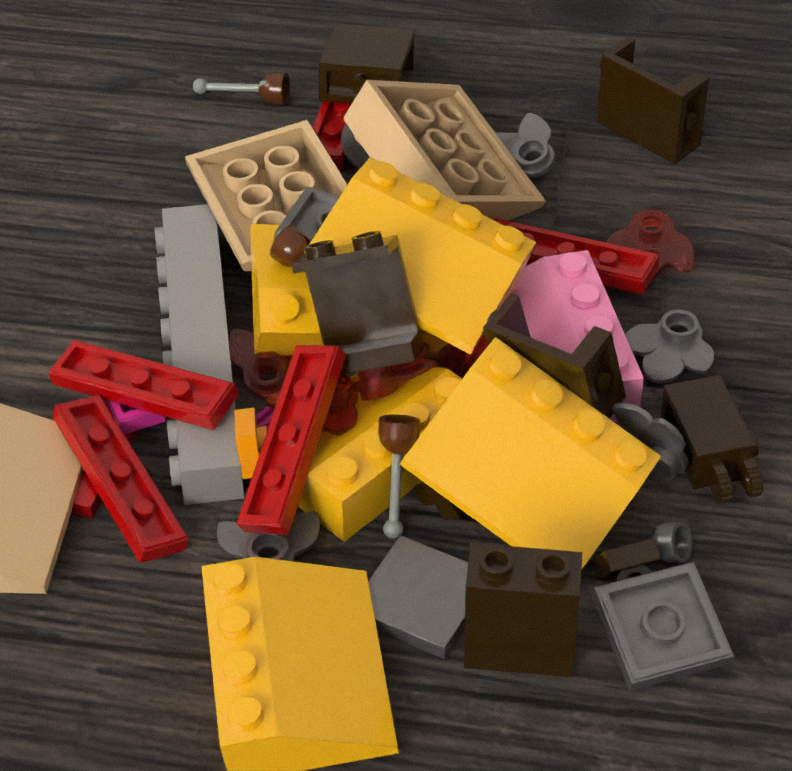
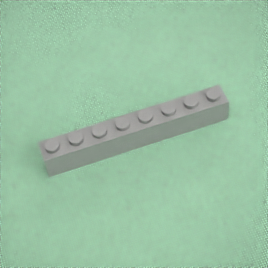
[155,204,245,505]

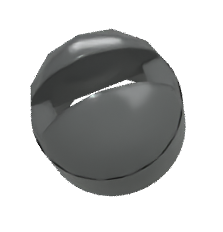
[650,521,692,563]

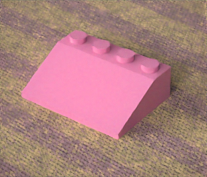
[468,250,644,423]

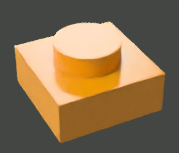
[234,407,268,479]

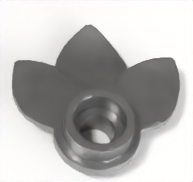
[495,113,555,178]
[625,310,714,384]
[612,403,689,480]
[217,511,320,562]

